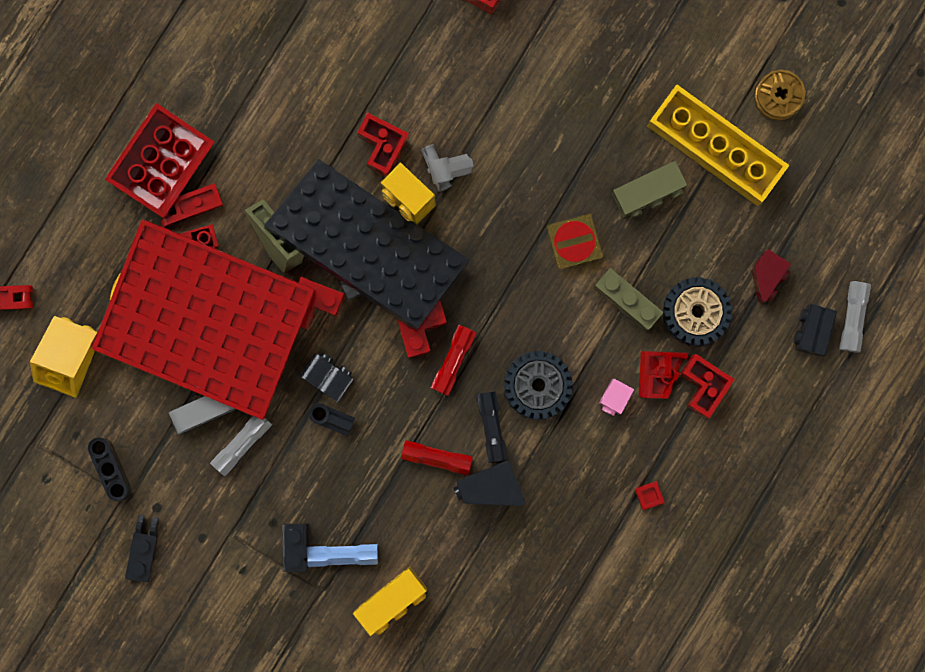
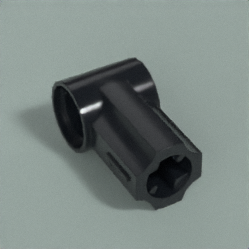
[309,403,355,436]

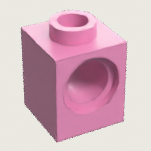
[599,379,634,416]

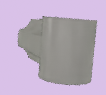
[428,154,474,184]

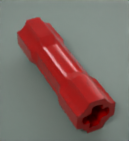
[430,325,477,396]
[401,440,473,476]

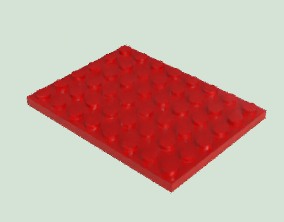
[92,219,316,420]

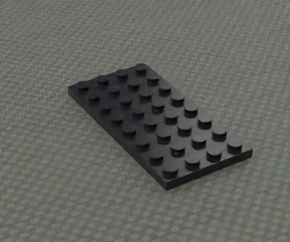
[264,159,469,332]

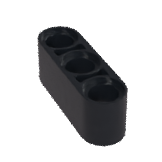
[88,437,131,501]

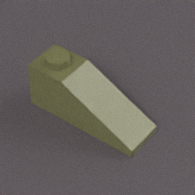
[245,200,304,273]

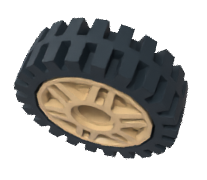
[662,277,732,346]

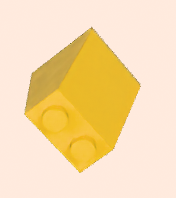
[30,316,97,398]

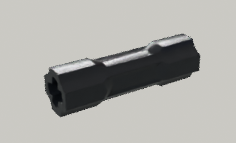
[476,391,508,463]

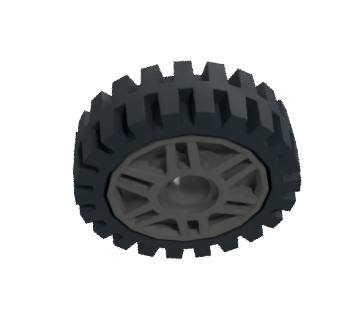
[504,351,573,420]

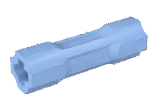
[307,544,378,567]

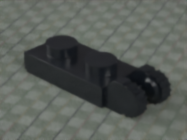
[125,514,159,583]

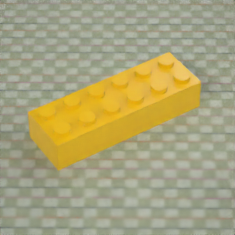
[647,85,789,206]

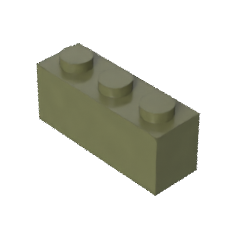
[611,161,687,219]
[594,268,664,332]

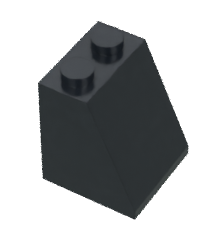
[453,460,526,506]

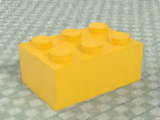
[381,162,436,224]
[353,566,427,636]

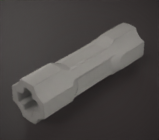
[839,281,871,353]
[210,416,272,476]

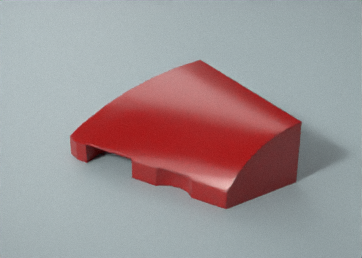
[639,351,688,398]

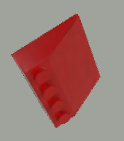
[104,103,214,218]

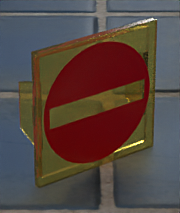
[547,214,603,269]

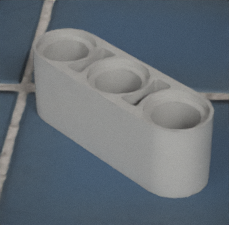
[169,396,236,434]

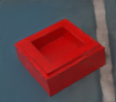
[635,481,665,511]

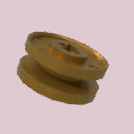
[754,70,806,121]

